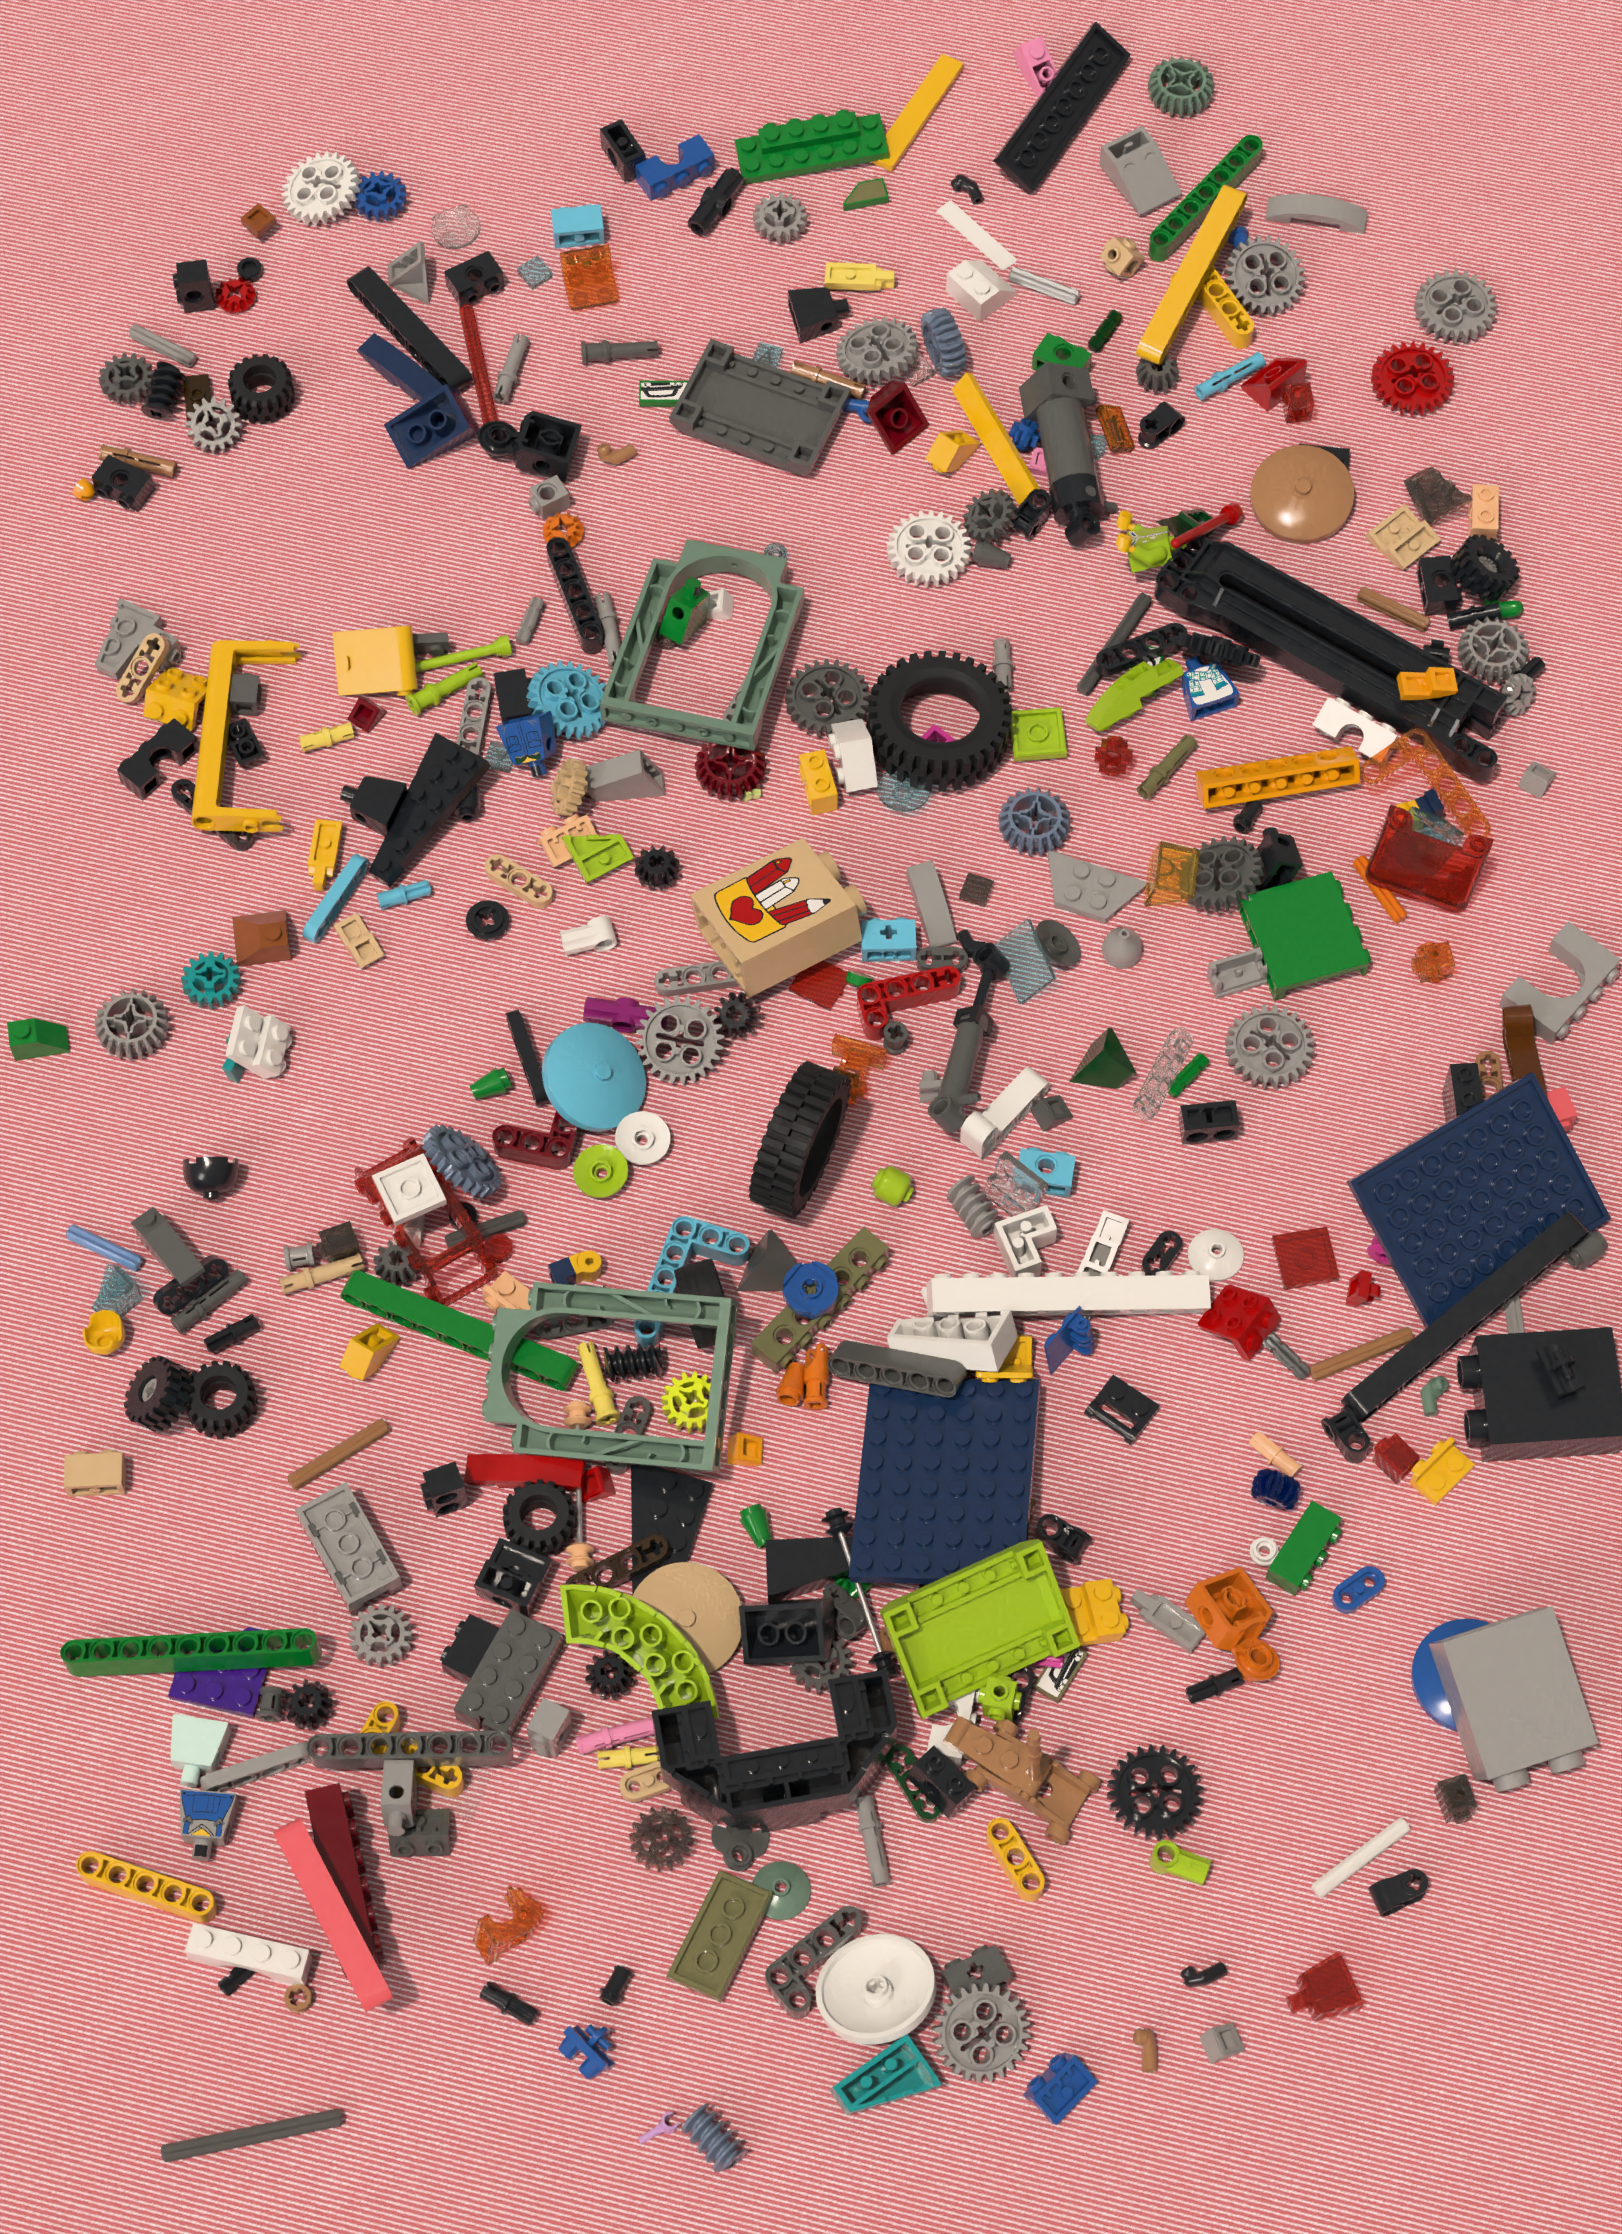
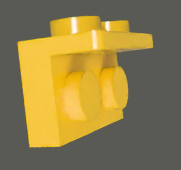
[1410,1437,1475,1506]

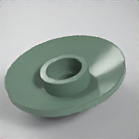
[752,1861,811,1921]

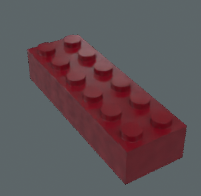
[304,1783,384,1978]

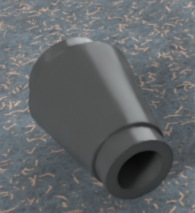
[971,540,1011,569]

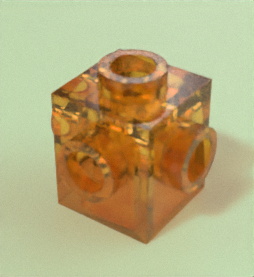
[1411,941,1455,983]

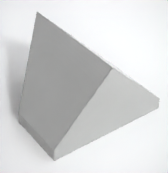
[388,241,429,305]

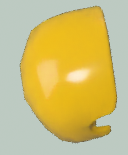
[83,1309,126,1355]

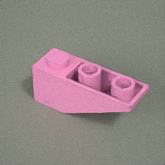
[1013,36,1057,98]

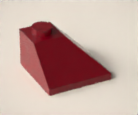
[866,382,930,454]

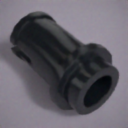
[1233,800,1263,833]
[599,1965,632,2007]

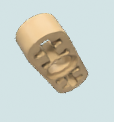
[116,633,169,704]
[485,854,553,909]

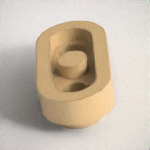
[619,1761,672,1802]

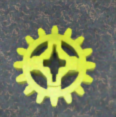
[661,1371,711,1434]

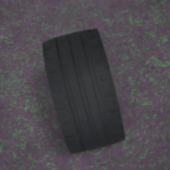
[674,1259,736,1349]

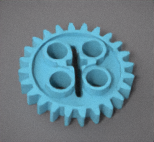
[526,660,606,740]

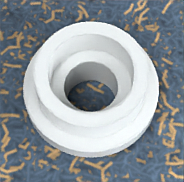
[1249,1538,1279,1566]

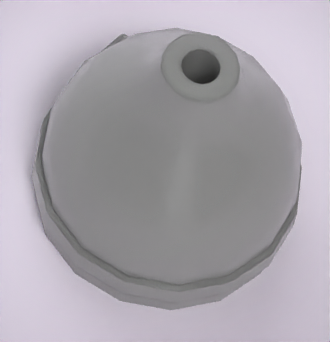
[1102,926,1143,969]

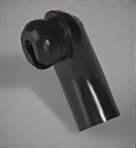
[951,174,984,205]
[956,929,986,958]
[1180,1962,1227,1988]

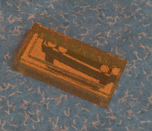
[1095,404,1135,453]

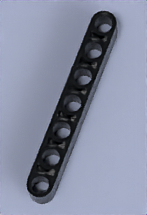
[346,266,473,391]

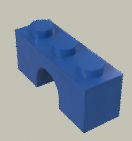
[635,134,715,201]

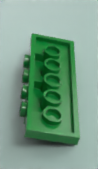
[734,109,889,185]

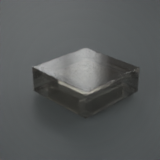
[959,872,994,907]

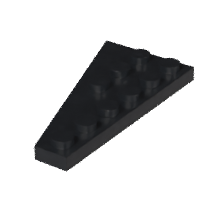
[368,733,491,887]
[631,1464,713,1596]

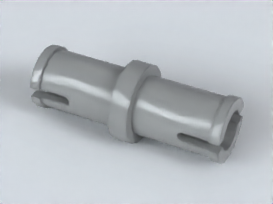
[992,638,1013,693]

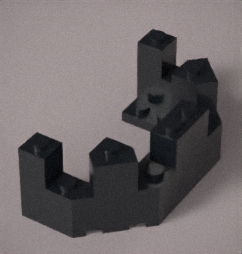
[651,1669,898,1833]

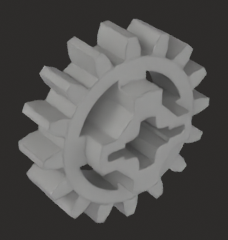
[753,192,807,243]
[185,397,242,454]
[348,1603,413,1668]

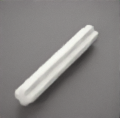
[1311,1818,1410,1898]

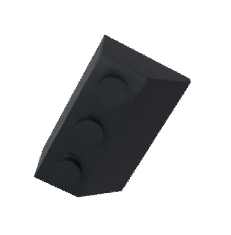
[739,1598,835,1665]

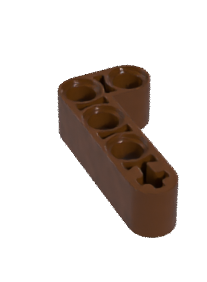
[1502,1004,1547,1097]

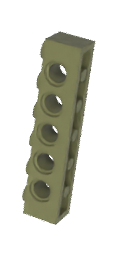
[751,1227,889,1374]

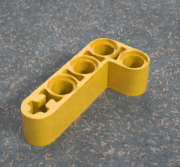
[1170,266,1254,349]
[360,1701,465,1798]

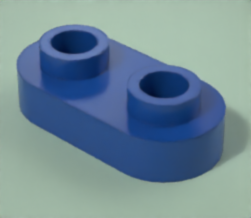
[1332,1566,1385,1614]

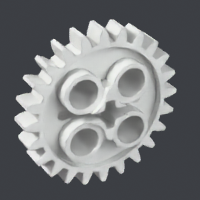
[281,151,361,226]
[887,510,971,588]

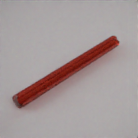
[459,304,498,425]

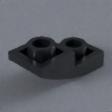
[228,718,265,767]

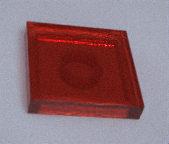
[1271,1227,1340,1290]

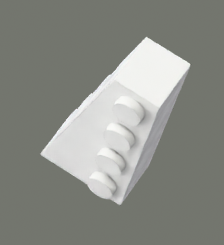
[887,1310,1018,1372]

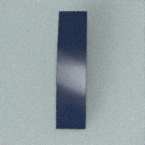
[357,333,443,401]

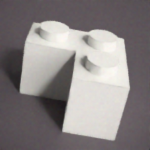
[828,719,878,792]
[994,1205,1057,1277]

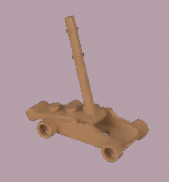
[943,1716,1101,1845]

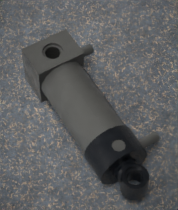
[1019,362,1118,547]

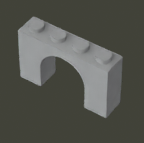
[1499,921,1621,1045]

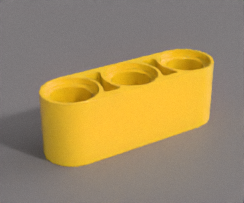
[986,1817,1045,1902]

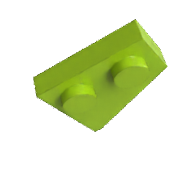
[561,834,634,884]

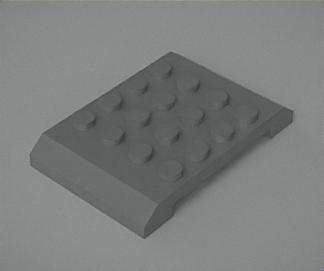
[669,339,851,475]

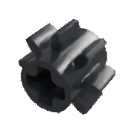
[1423,639,1450,663]

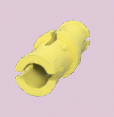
[299,722,354,752]
[597,1745,657,1770]

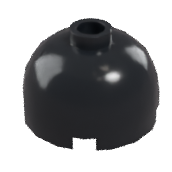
[183,1157,239,1200]

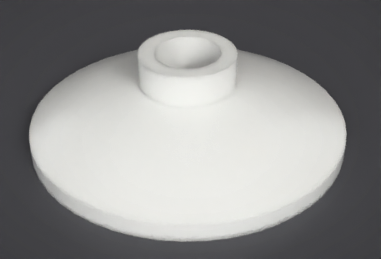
[615,1111,670,1165]
[1188,1229,1244,1282]

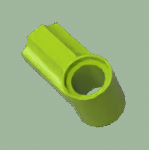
[1149,1840,1211,1886]

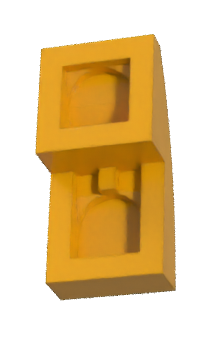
[1397,667,1458,700]

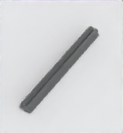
[1077,593,1152,696]

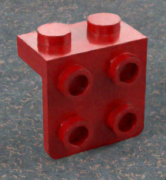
[1198,1285,1281,1361]

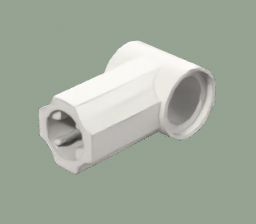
[560,916,617,956]

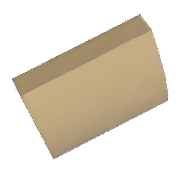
[1365,504,1441,570]

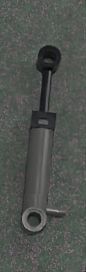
[928,942,1010,1133]

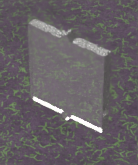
[428,1766,492,1821]

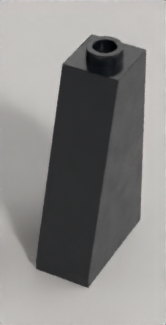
[765,1536,853,1601]

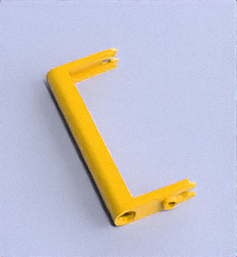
[191,640,302,833]

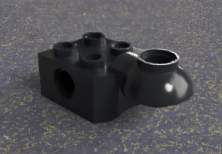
[478,410,582,482]

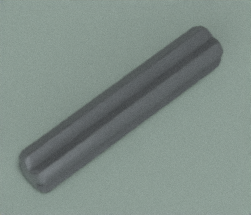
[445,1210,526,1250]

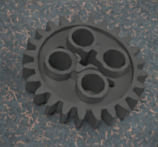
[785,658,870,738]
[1177,836,1264,912]

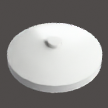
[816,1934,937,2045]

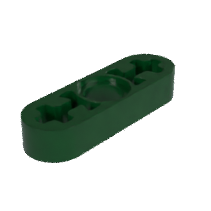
[885,1744,942,1824]

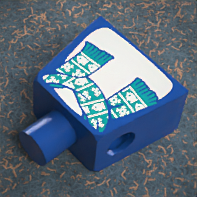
[1181,656,1239,722]

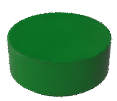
[845,970,874,987]

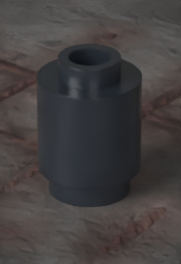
[454,784,481,822]

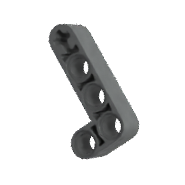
[765,1906,862,2019]

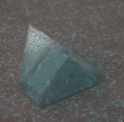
[91,1263,143,1318]

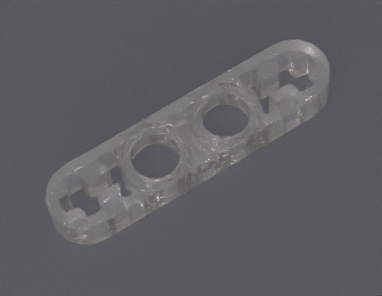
[1132,1026,1194,1121]

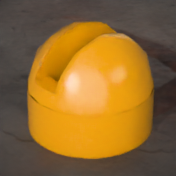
[72,478,95,501]

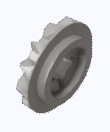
[1502,673,1536,716]

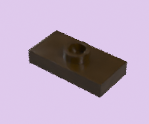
[183,374,213,423]

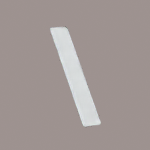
[937,200,1017,270]

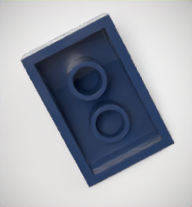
[384,384,479,469]

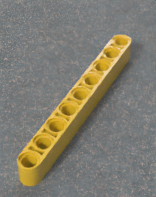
[1136,185,1248,365]

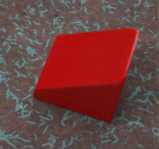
[582,1465,616,1504]

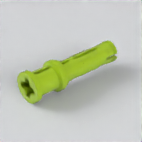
[405,662,483,716]

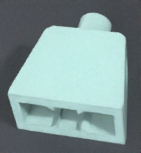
[170,1714,232,1787]

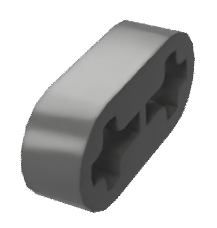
[916,947,968,974]

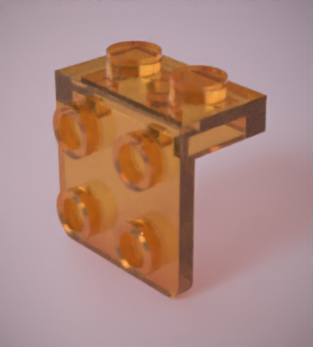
[560,244,619,311]

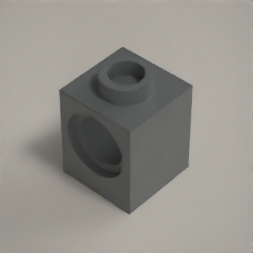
[229,673,262,716]

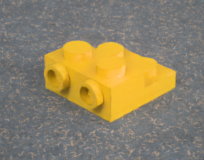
[1060,1579,1128,1646]

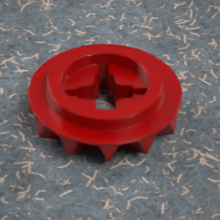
[216,277,256,313]

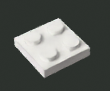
[372,1153,447,1226]

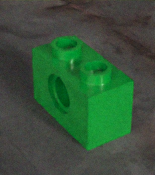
[1032,332,1092,371]

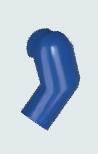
[843,398,872,423]

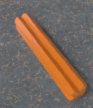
[1353,855,1407,923]

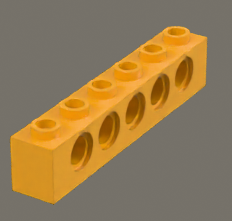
[1195,746,1360,809]

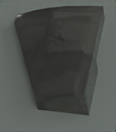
[1403,467,1473,526]

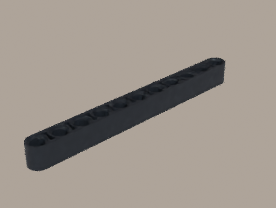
[1341,1211,1590,1423]

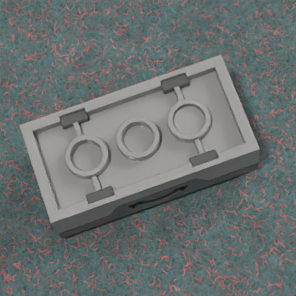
[295,1482,403,1616]

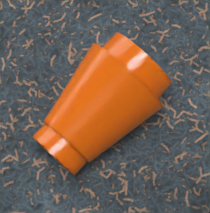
[776,1362,804,1406]

